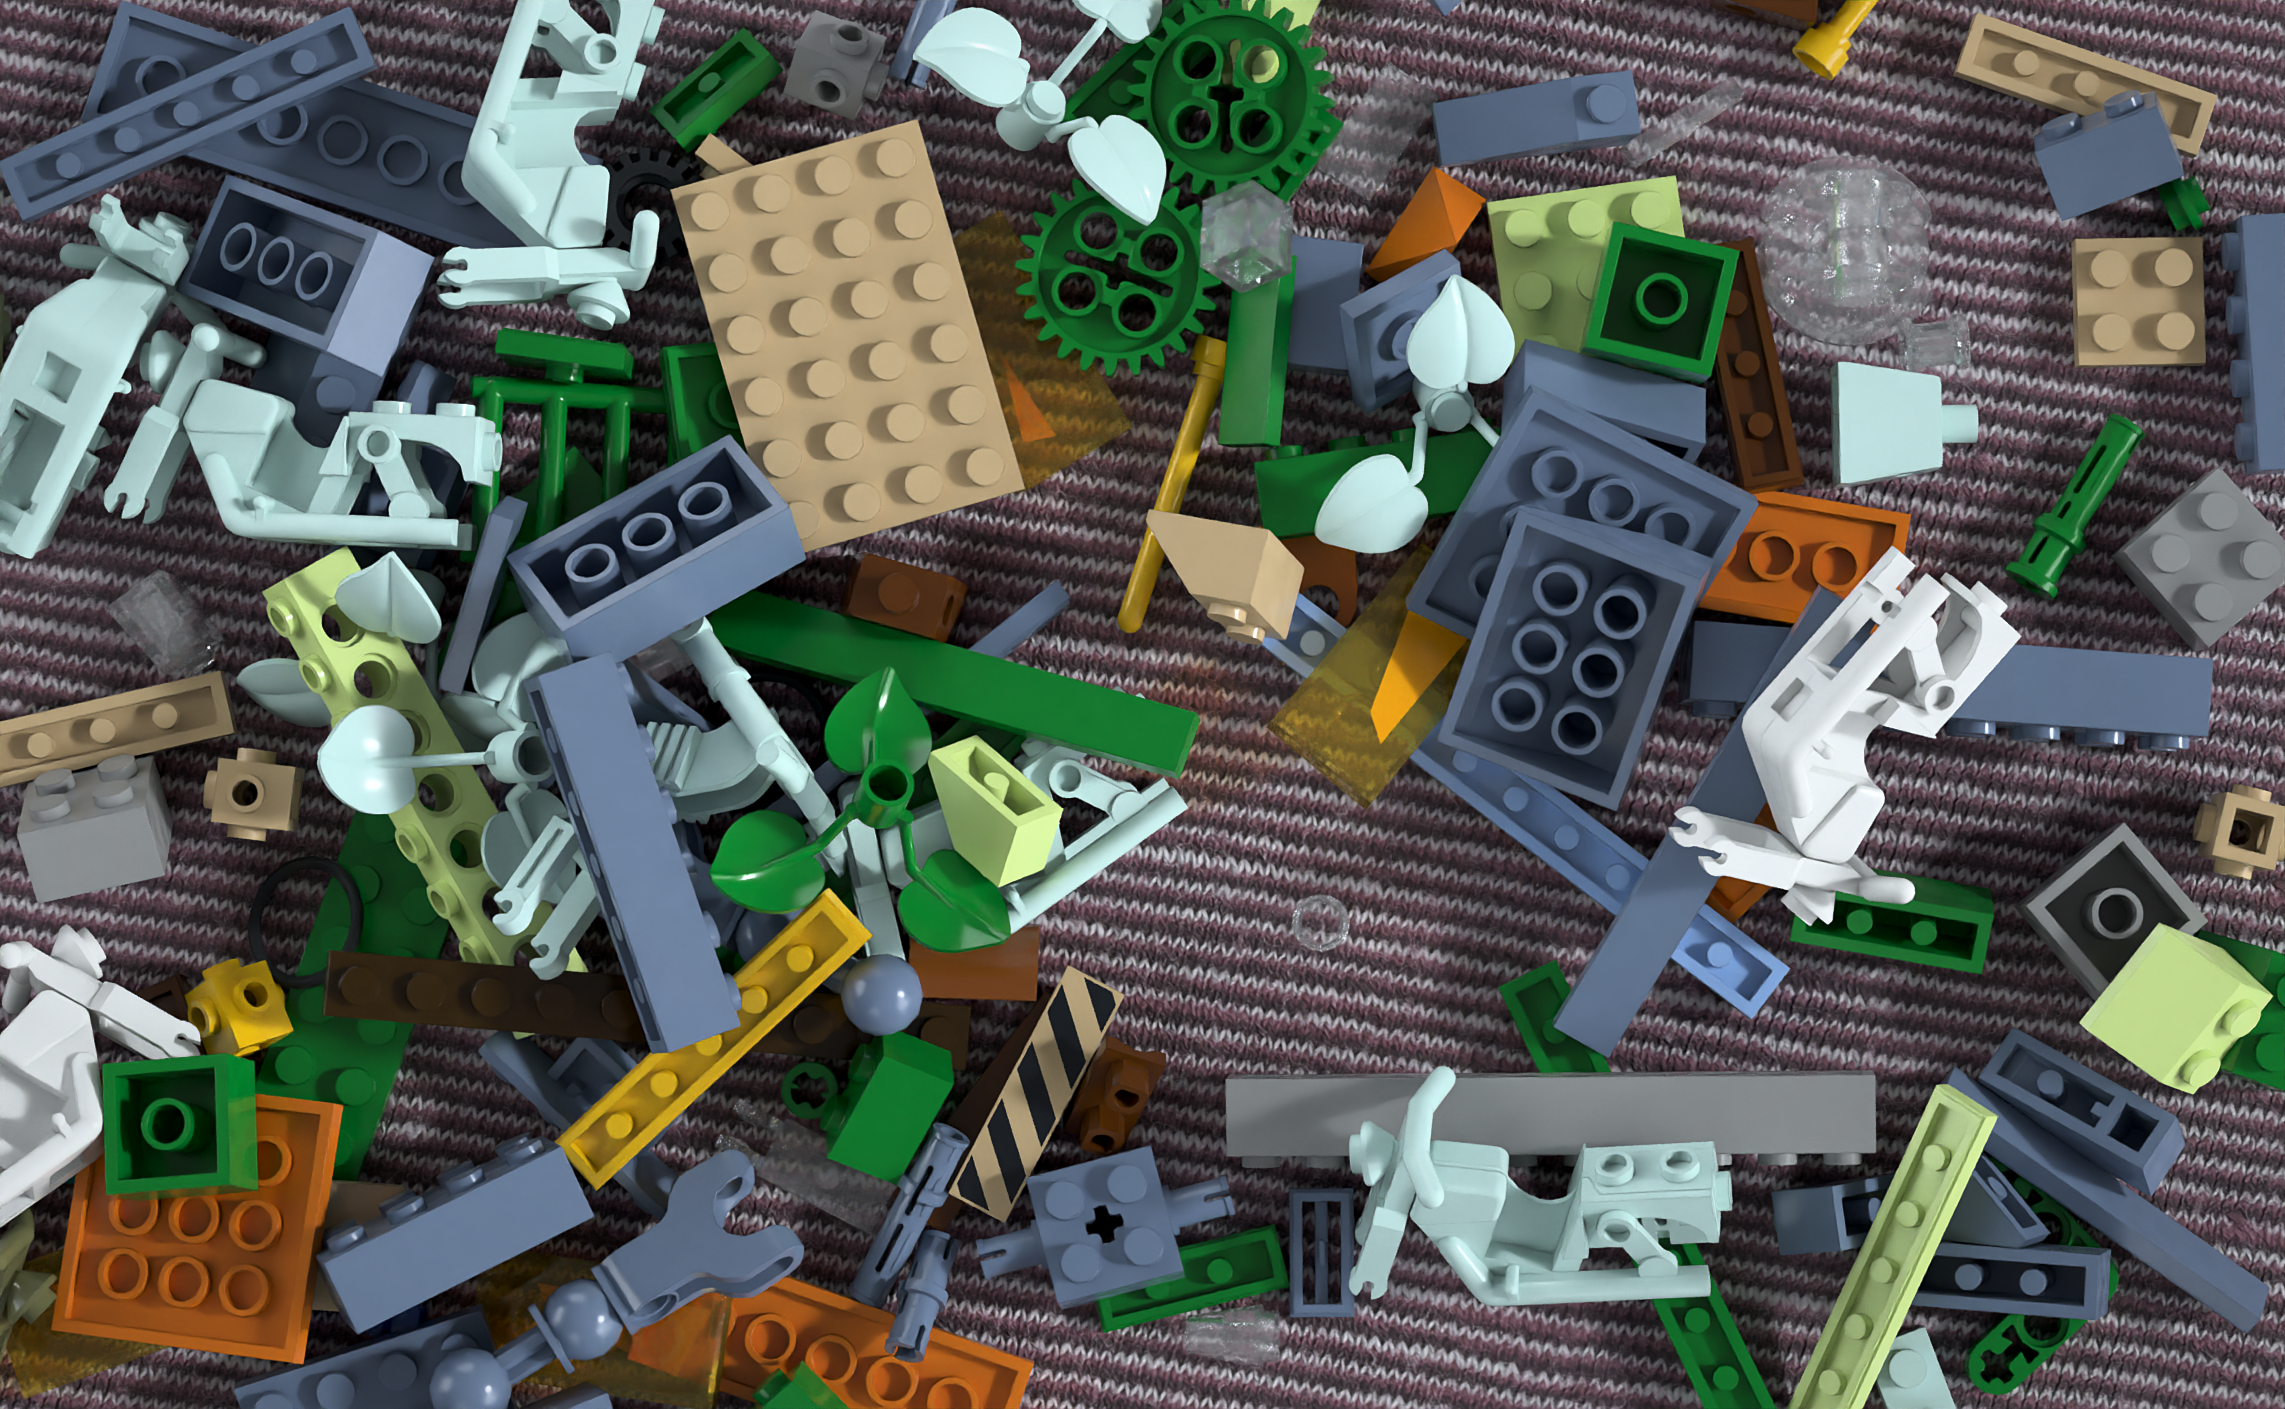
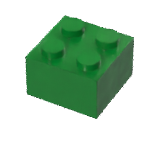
[1579,221,1740,384]
[102,1053,258,1201]

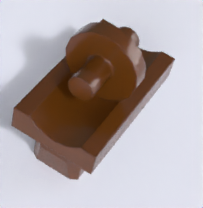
[1063,1035,1166,1157]

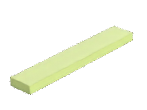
[1787,1084,1998,1409]

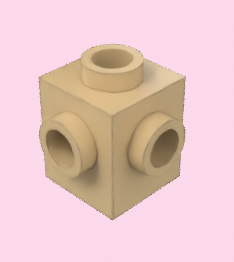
[203,748,305,841]
[2193,784,2285,880]

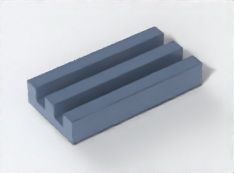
[1289,1187,1354,1317]

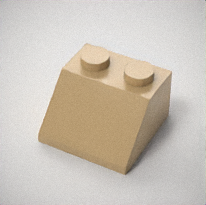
[1146,509,1305,645]

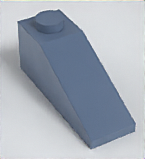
[1431,70,1641,168]
[1979,1027,2185,1197]

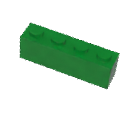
[1253,418,1502,541]

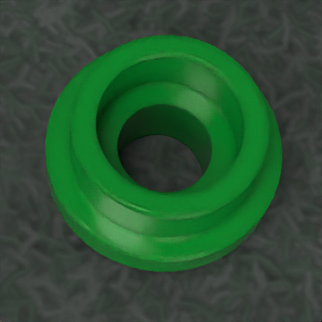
[2156,175,2210,232]

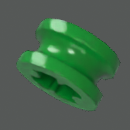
[781,1061,840,1119]

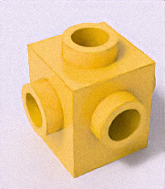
[184,958,294,1057]

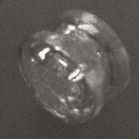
[1291,894,1350,952]

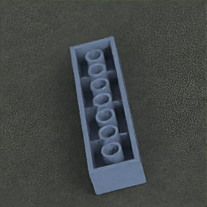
[1677,621,2213,752]

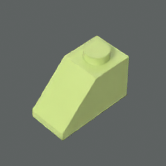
[927,735,1063,887]

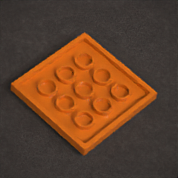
[51,1074,343,1364]

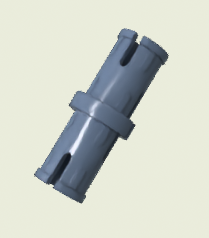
[884,1230,960,1363]

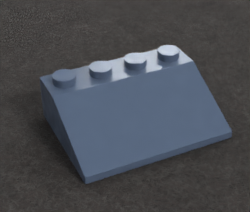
[1436,506,1715,811]

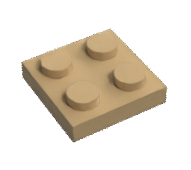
[2071,236,2206,368]

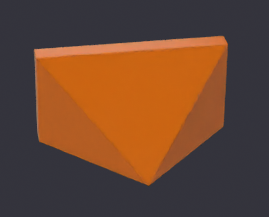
[1365,166,1487,283]

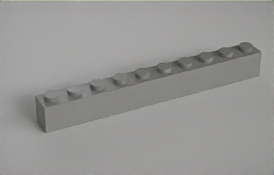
[1225,1070,1876,1168]

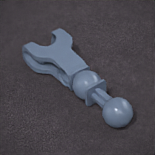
[576,819,923,1036]
[430,1149,804,1409]

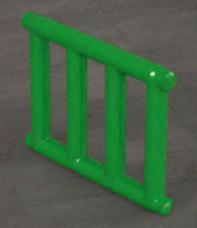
[460,376,673,563]

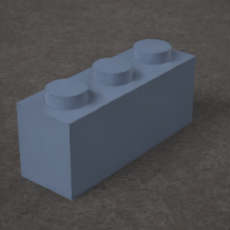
[1501,339,1706,465]
[1911,1240,2111,1320]

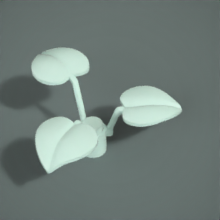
[913,0,1166,226]
[1314,274,1515,554]
[236,551,515,753]
[317,612,576,905]

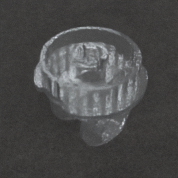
[1757,156,1933,346]

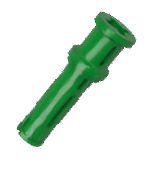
[2004,413,2146,600]

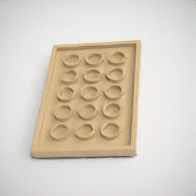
[671,119,1025,553]

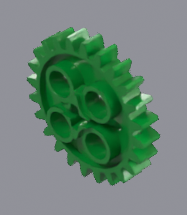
[1127,0,1336,202]
[1015,178,1222,378]

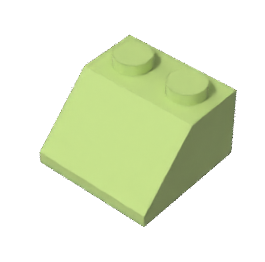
[2079,923,2273,1094]

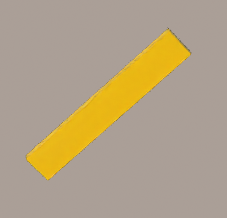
[554,888,873,1191]

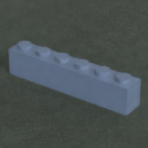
[522,651,742,1054]

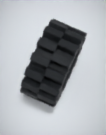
[603,148,700,267]

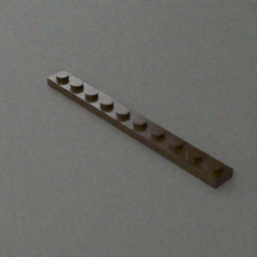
[322,950,971,1070]

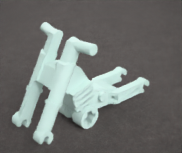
[492,616,848,980]

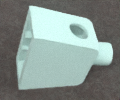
[1830,362,1979,489]

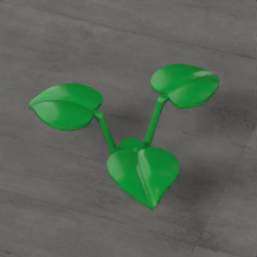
[708,666,1011,953]

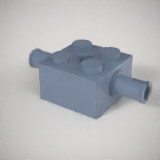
[976,1145,1235,1310]

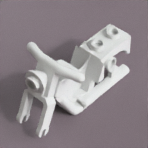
[1668,546,2022,926]
[0,924,200,1227]

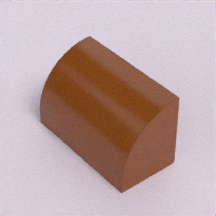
[909,924,1040,1001]

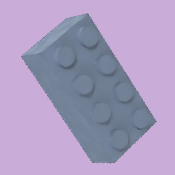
[176,174,435,377]
[505,434,806,665]
[316,1132,595,1334]

